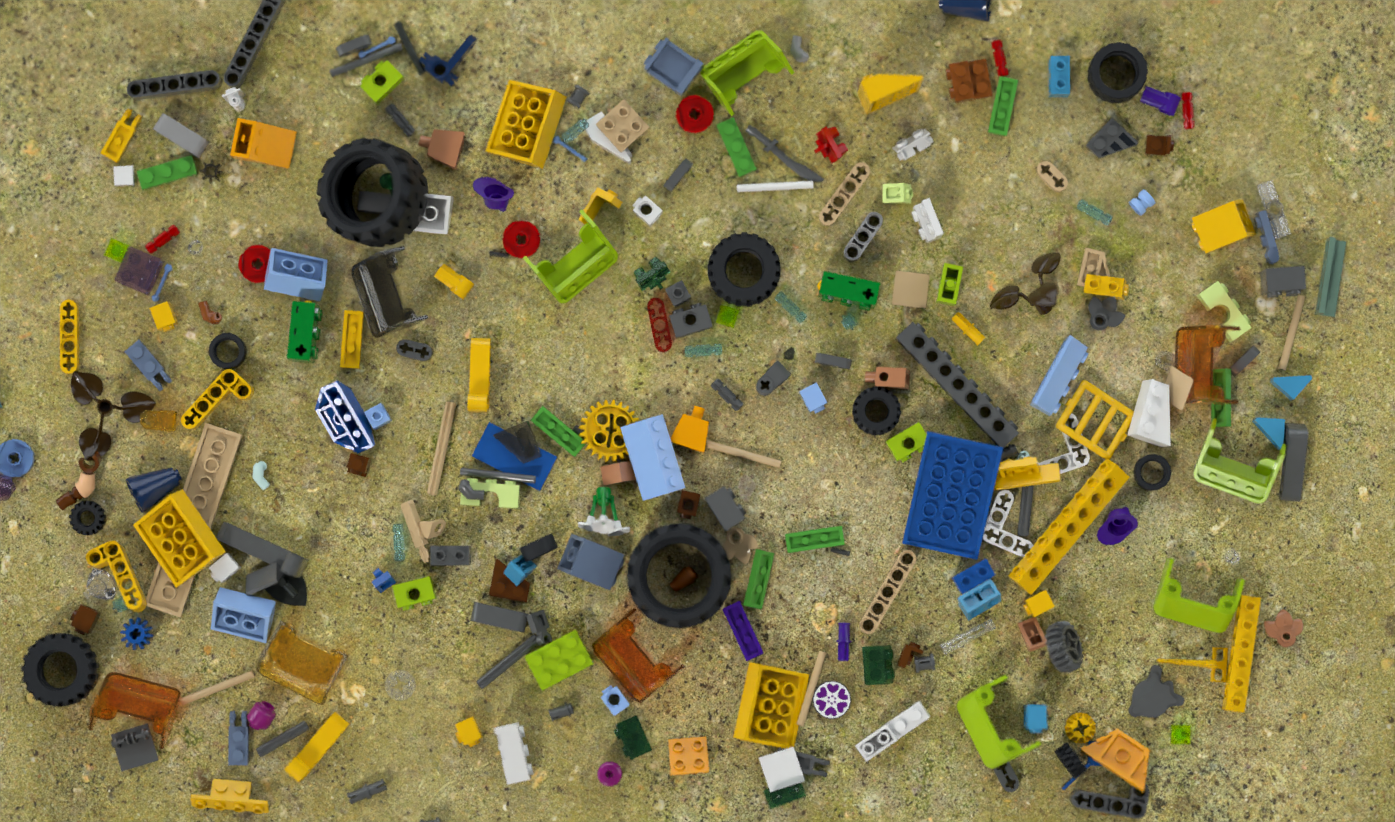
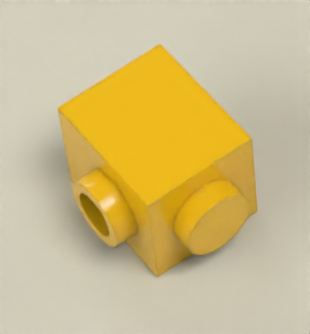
[455,716,483,747]

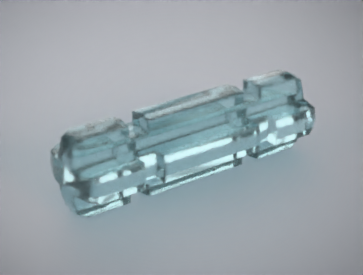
[562,118,589,143]
[1076,199,1113,225]
[775,292,807,323]
[685,344,722,357]
[393,524,405,561]

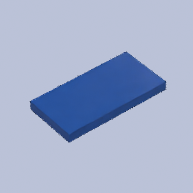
[472,422,557,491]

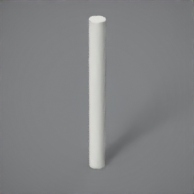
[737,181,813,192]

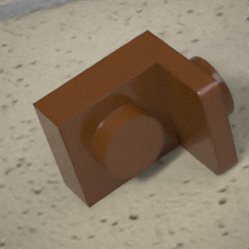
[1145,135,1174,157]
[897,642,924,668]

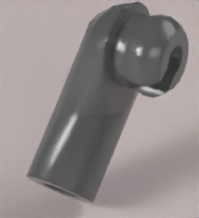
[458,479,484,500]

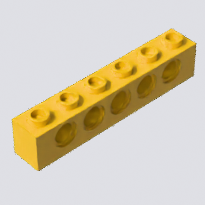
[1222,595,1261,713]

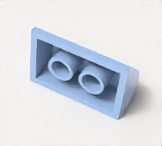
[264,248,328,301]
[211,587,276,643]

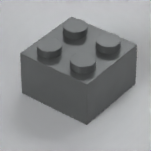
[1260,266,1306,298]
[705,486,746,532]

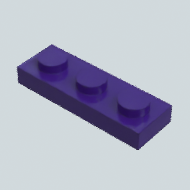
[722,601,764,661]

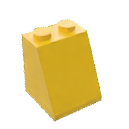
[1191,199,1257,253]

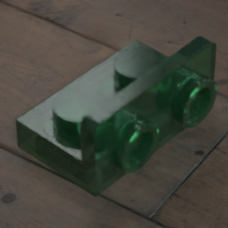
[862,645,895,685]
[614,715,652,760]
[764,783,806,810]

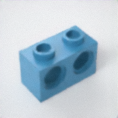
[1048,56,1070,97]
[958,578,1001,621]
[1023,704,1047,733]

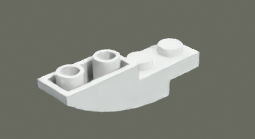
[855,701,931,762]

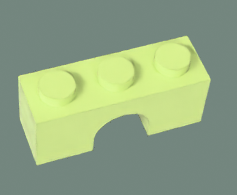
[1197,281,1251,342]
[460,478,520,509]

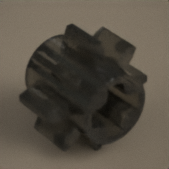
[199,160,224,184]

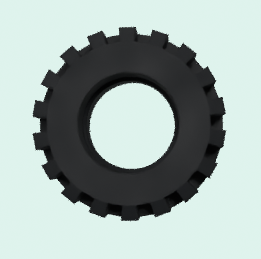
[852,386,901,436]

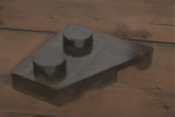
[493,421,542,464]

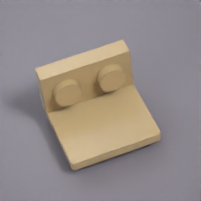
[596,99,650,152]

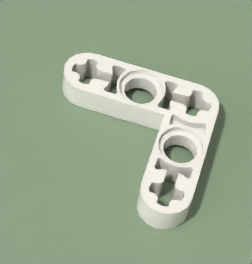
[1039,413,1090,474]
[982,490,1033,557]

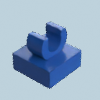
[372,568,396,593]

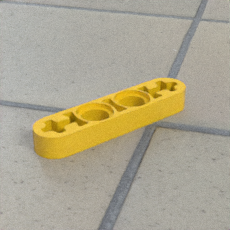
[60,299,79,374]

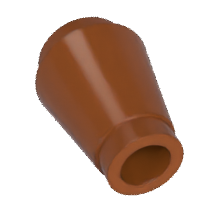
[669,565,699,592]

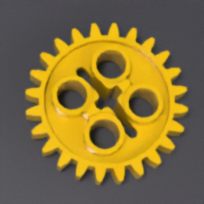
[579,400,639,462]

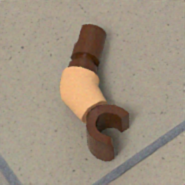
[56,451,102,511]

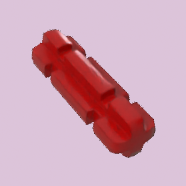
[991,40,1009,77]
[1181,92,1195,130]
[145,225,180,254]

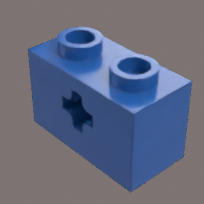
[951,558,995,594]

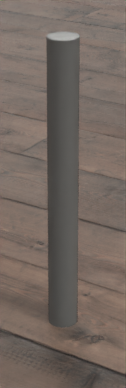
[329,43,403,77]
[460,468,536,483]

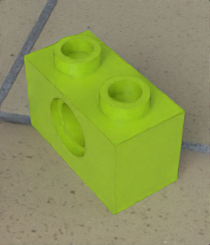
[360,60,405,105]
[936,263,963,306]
[885,422,926,463]
[392,576,437,611]

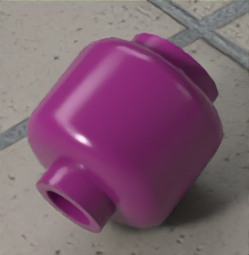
[247,701,276,730]
[597,761,622,787]

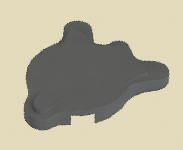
[1128,665,1184,718]

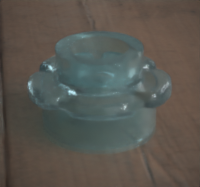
[841,313,858,331]
[112,597,128,612]

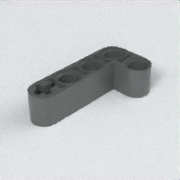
[1279,423,1308,502]
[1070,783,1150,819]

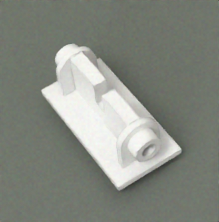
[222,87,246,111]
[892,129,933,161]

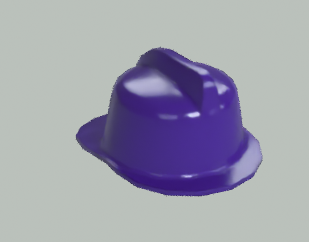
[472,177,514,212]
[1097,506,1138,545]

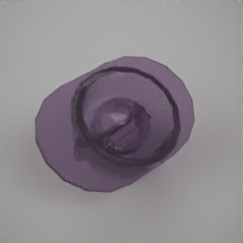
[0,474,16,501]

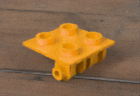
[668,736,709,776]

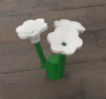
[578,487,630,537]

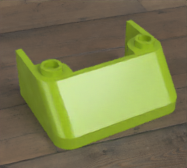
[700,30,794,116]
[523,209,618,303]
[1194,418,1286,504]
[1153,558,1245,633]
[957,675,1041,769]

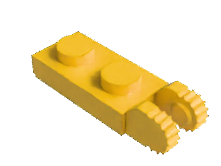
[100,108,142,163]

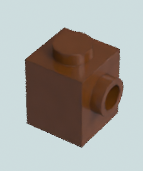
[70,604,101,635]

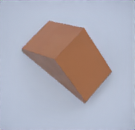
[600,461,636,486]
[1017,617,1047,652]

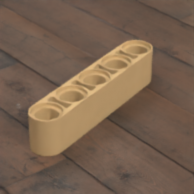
[859,550,916,634]

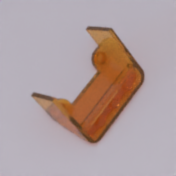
[1175,325,1240,405]
[592,608,684,703]
[88,672,181,750]

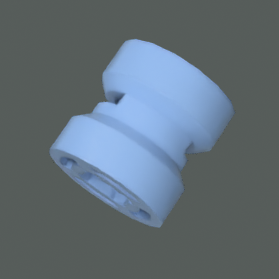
[1129,189,1156,216]

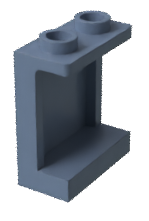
[644,37,704,97]

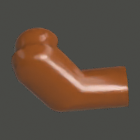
[198,301,222,324]

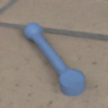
[358,37,395,58]
[553,136,587,162]
[152,264,172,302]

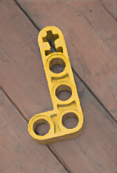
[467,338,491,413]
[181,369,254,430]
[86,541,147,612]
[284,712,350,783]

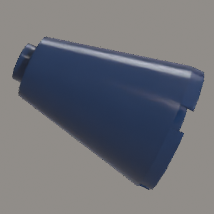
[939,0,991,22]
[125,467,182,513]

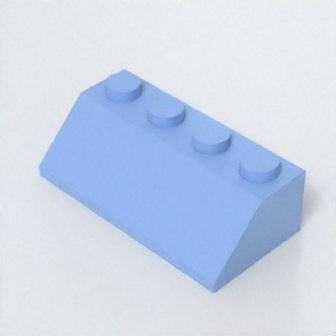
[1030,335,1089,416]
[620,414,685,501]

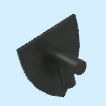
[265,572,307,606]

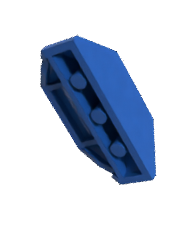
[315,380,375,453]

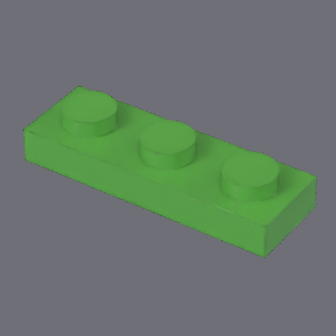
[988,76,1018,137]
[716,117,757,178]
[137,155,198,190]
[1211,368,1231,427]
[530,406,587,457]
[785,526,845,553]
[743,549,774,610]

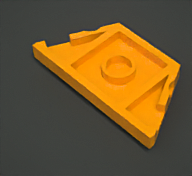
[1081,728,1150,792]

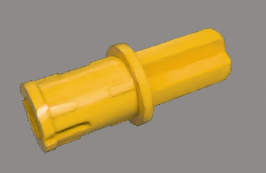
[952,312,986,346]

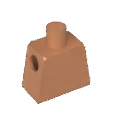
[418,129,466,170]
[865,367,910,390]

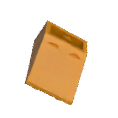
[230,118,297,169]

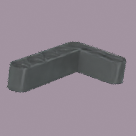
[216,521,309,578]

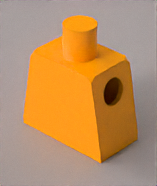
[670,405,709,453]

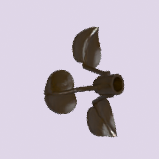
[990,252,1061,315]
[71,371,156,461]

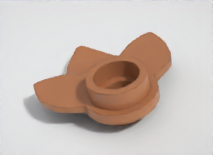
[1264,609,1303,647]

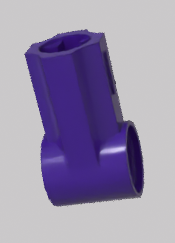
[1140,86,1181,116]

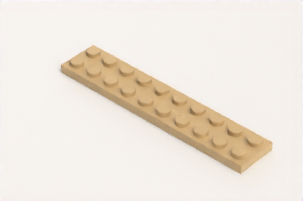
[146,423,243,617]

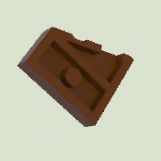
[489,559,530,603]

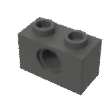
[669,303,713,339]
[430,546,471,566]

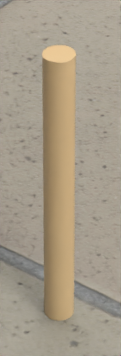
[1278,295,1305,371]
[706,440,781,468]
[797,651,826,727]
[180,670,255,705]

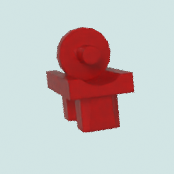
[814,126,848,164]

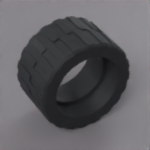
[1087,42,1148,104]

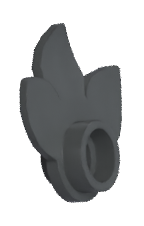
[1088,297,1126,330]

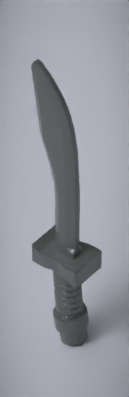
[745,125,824,182]

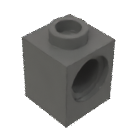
[665,280,691,308]

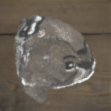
[83,568,116,600]

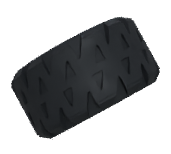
[317,138,428,247]
[626,523,732,628]

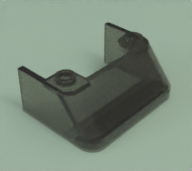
[351,246,428,338]

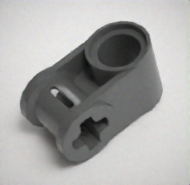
[756,361,791,396]

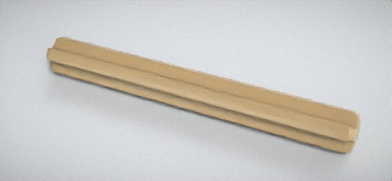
[427,402,456,496]

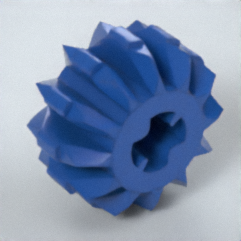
[120,618,154,650]

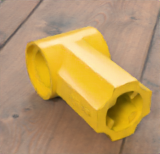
[434,264,475,300]

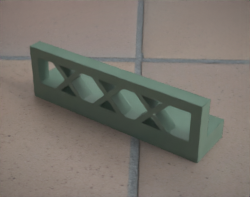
[1315,237,1346,318]

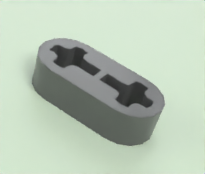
[336,35,373,58]
[664,158,694,192]
[396,339,433,362]
[1229,345,1260,377]
[815,353,852,370]
[993,762,1019,792]

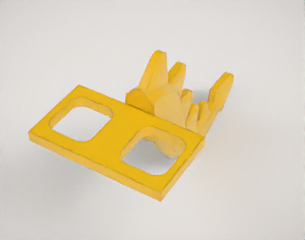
[1156,647,1228,683]

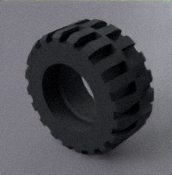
[708,232,781,307]
[21,633,99,707]

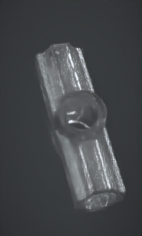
[1256,180,1291,240]

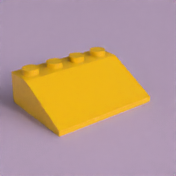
[857,74,923,114]
[486,79,567,169]
[133,489,226,588]
[733,662,809,749]

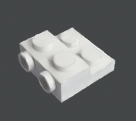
[911,198,944,243]

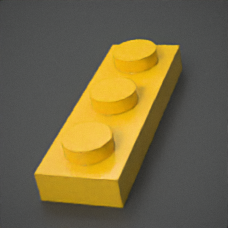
[340,310,364,369]

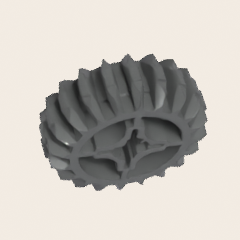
[1045,621,1084,673]

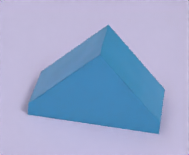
[1270,375,1312,400]
[1252,417,1285,450]
[504,555,537,586]

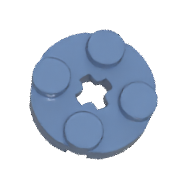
[0,439,35,478]

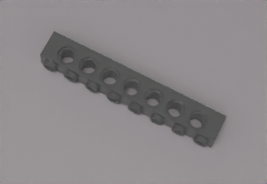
[895,322,1019,448]

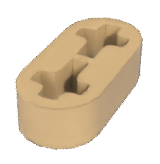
[1036,161,1068,192]

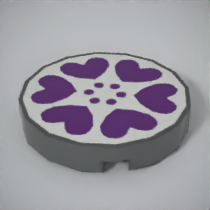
[813,681,851,719]

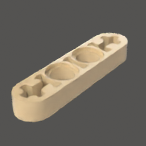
[819,162,870,226]

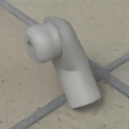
[790,36,809,63]

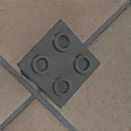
[111,723,159,772]

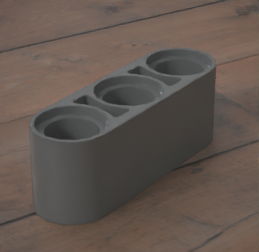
[470,602,529,633]

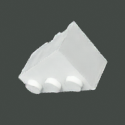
[1127,379,1171,447]
[494,722,534,785]

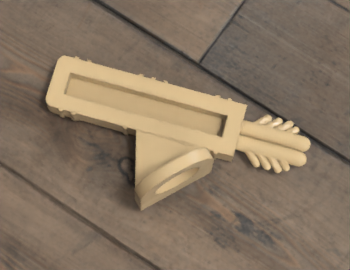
[401,500,446,563]

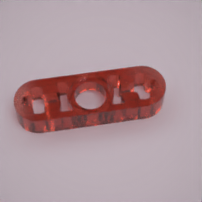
[647,298,672,353]

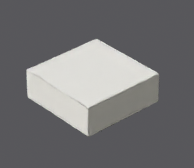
[114,166,134,186]

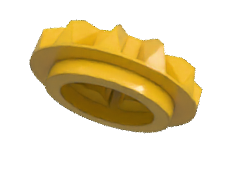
[1065,713,1096,743]

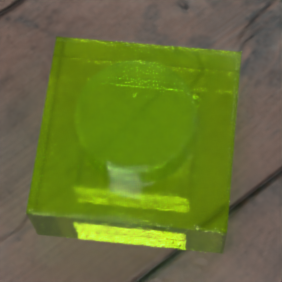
[104,238,130,263]
[715,304,739,329]
[1170,725,1191,745]

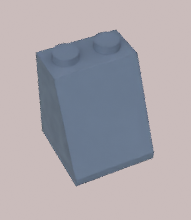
[557,533,624,590]

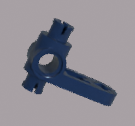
[419,34,478,87]

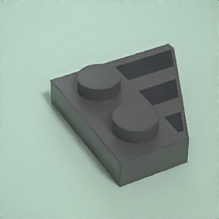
[1085,118,1138,159]

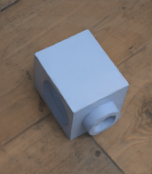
[799,382,827,414]
[364,403,392,430]
[601,685,630,716]

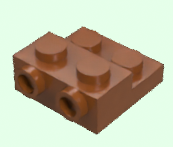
[945,59,993,103]

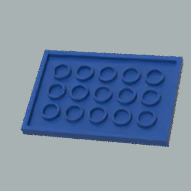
[902,431,1003,560]

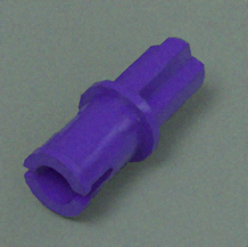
[836,623,852,661]

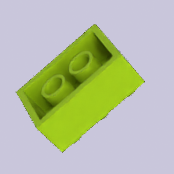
[524,630,594,691]

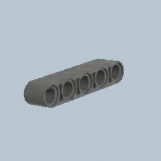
[127,70,222,100]

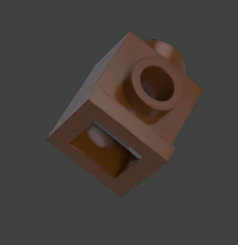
[346,453,371,477]
[677,490,701,520]

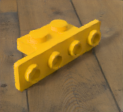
[993,456,1061,491]
[190,779,269,814]

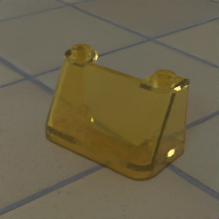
[256,620,349,705]

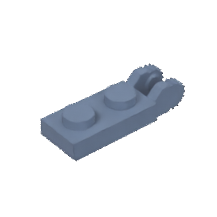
[1254,210,1279,264]
[124,339,172,391]
[228,711,249,765]

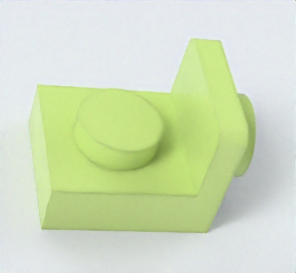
[883,183,913,204]

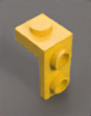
[579,187,623,225]
[1084,274,1129,300]

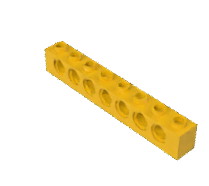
[1008,458,1130,595]

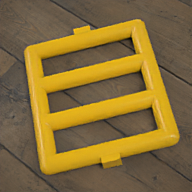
[1056,380,1134,460]

